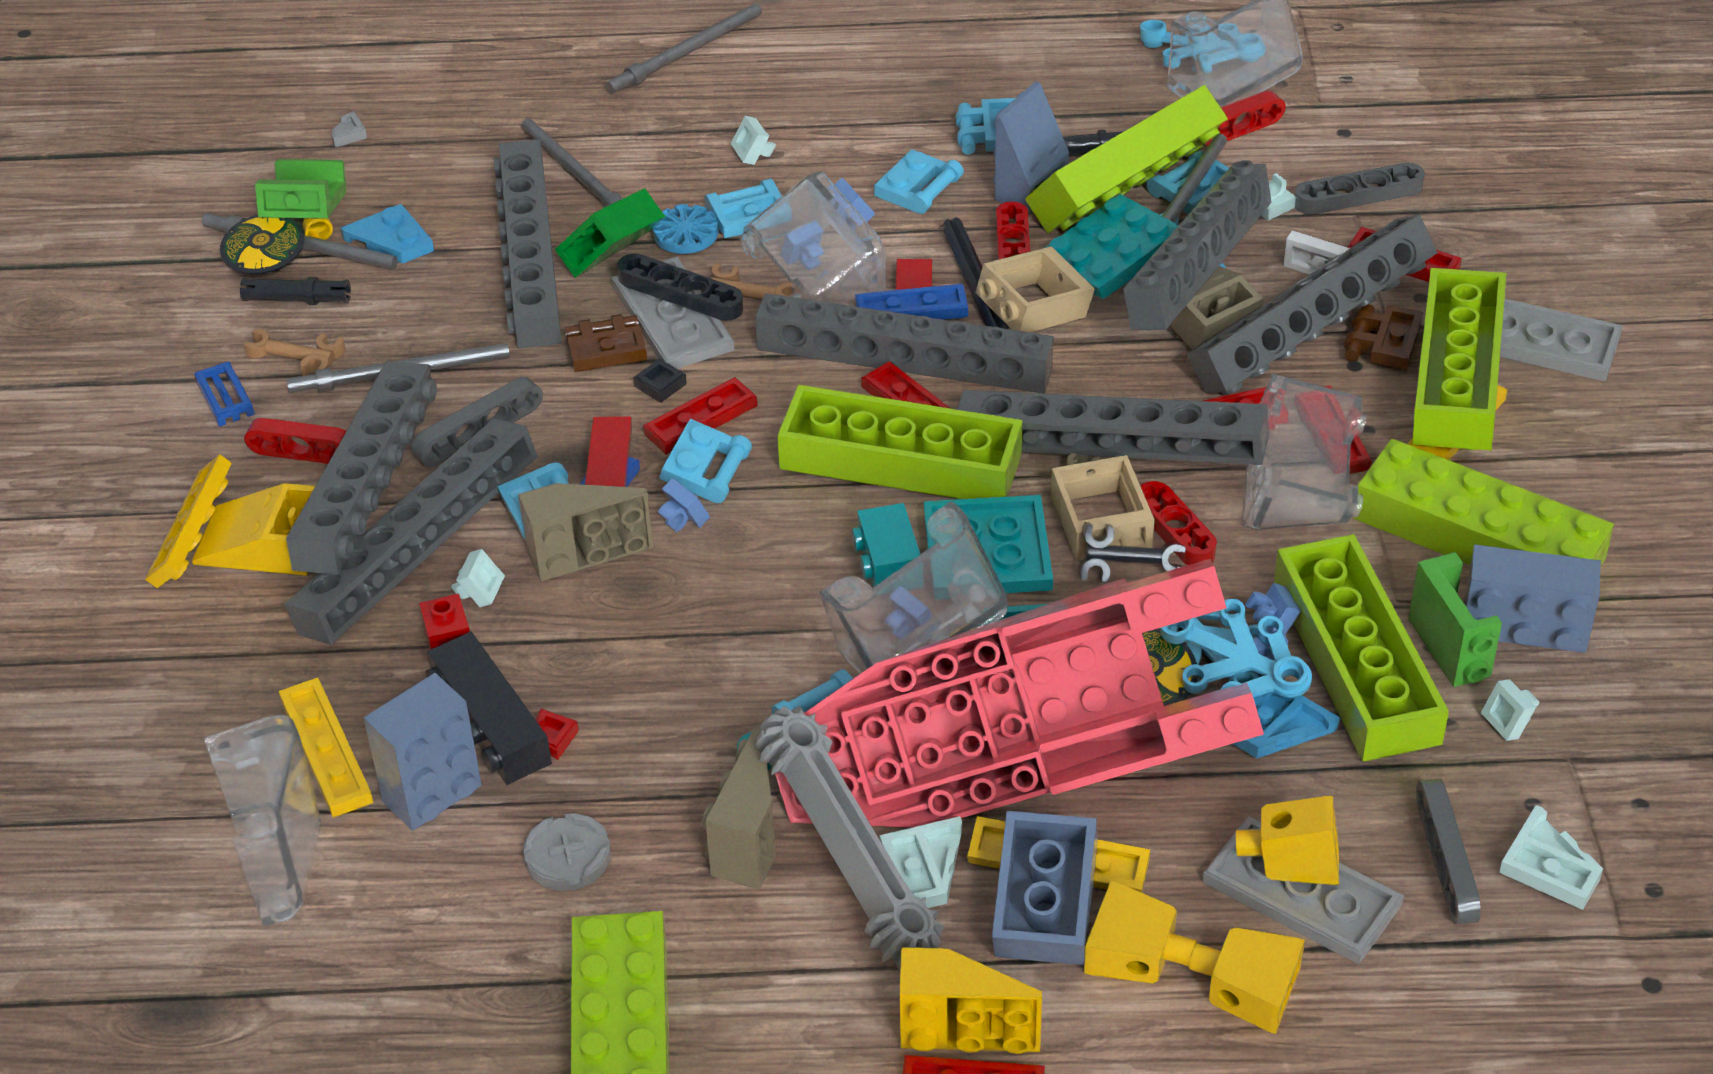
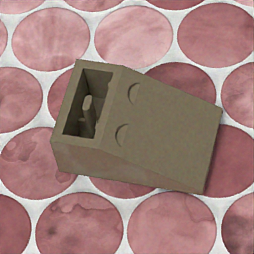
[1170,266,1264,350]
[518,483,653,581]
[702,724,776,890]

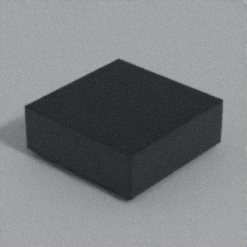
[633,358,687,403]

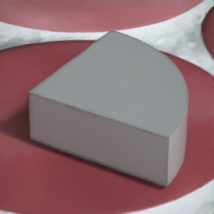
[332,111,367,148]

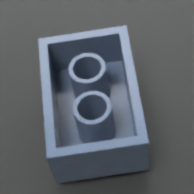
[1463,545,1601,653]
[364,673,482,831]
[992,811,1098,965]

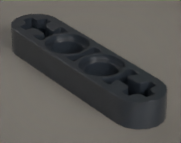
[617,254,743,321]

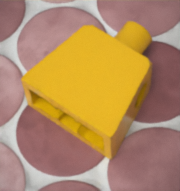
[1236,796,1339,885]
[1084,881,1198,984]
[1189,927,1305,1034]

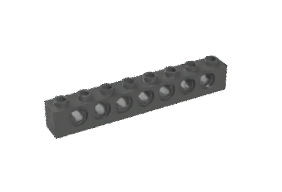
[494,139,562,349]
[1123,160,1272,330]
[1187,214,1437,395]
[755,293,1054,394]
[286,361,437,575]
[957,390,1269,465]
[284,418,538,645]

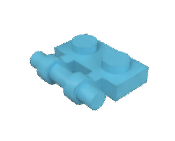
[955,98,1015,155]

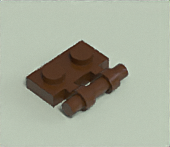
[1344,304,1423,370]
[565,314,647,372]

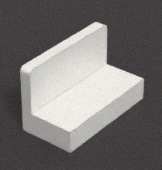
[1284,230,1350,275]

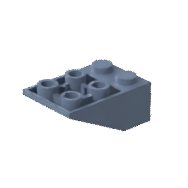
[993,81,1069,215]

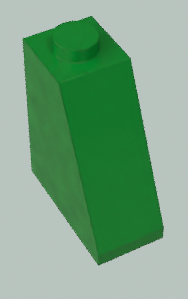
[554,188,665,278]

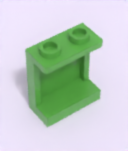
[255,159,347,218]
[1408,552,1502,687]

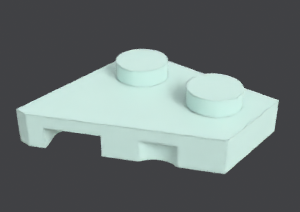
[1499,805,1603,910]
[879,816,962,908]

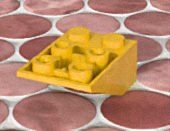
[192,483,315,576]
[900,947,1042,1054]

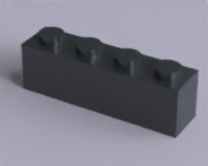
[426,631,552,785]

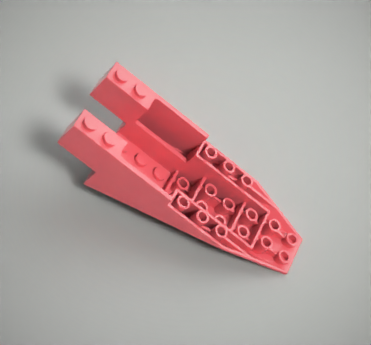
[775,559,1264,828]

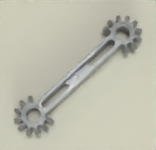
[755,705,944,970]

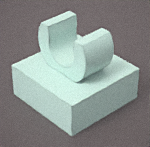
[731,116,776,165]
[1261,173,1296,221]
[451,549,505,607]
[1481,679,1540,741]

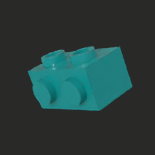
[852,503,922,594]

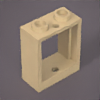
[975,246,1095,332]
[1051,455,1154,561]

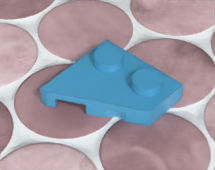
[341,204,434,264]
[1233,691,1340,759]

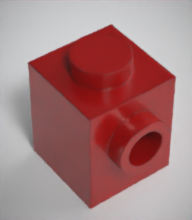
[419,593,470,650]

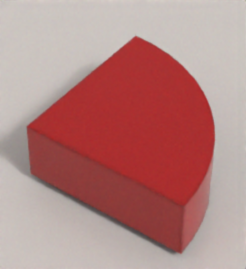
[536,708,579,760]

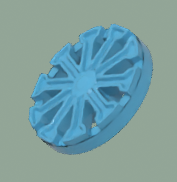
[653,204,719,254]

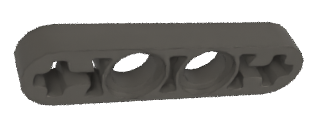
[1294,163,1425,215]
[411,377,543,467]
[1416,779,1481,925]

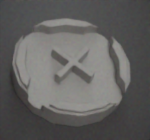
[524,813,611,891]

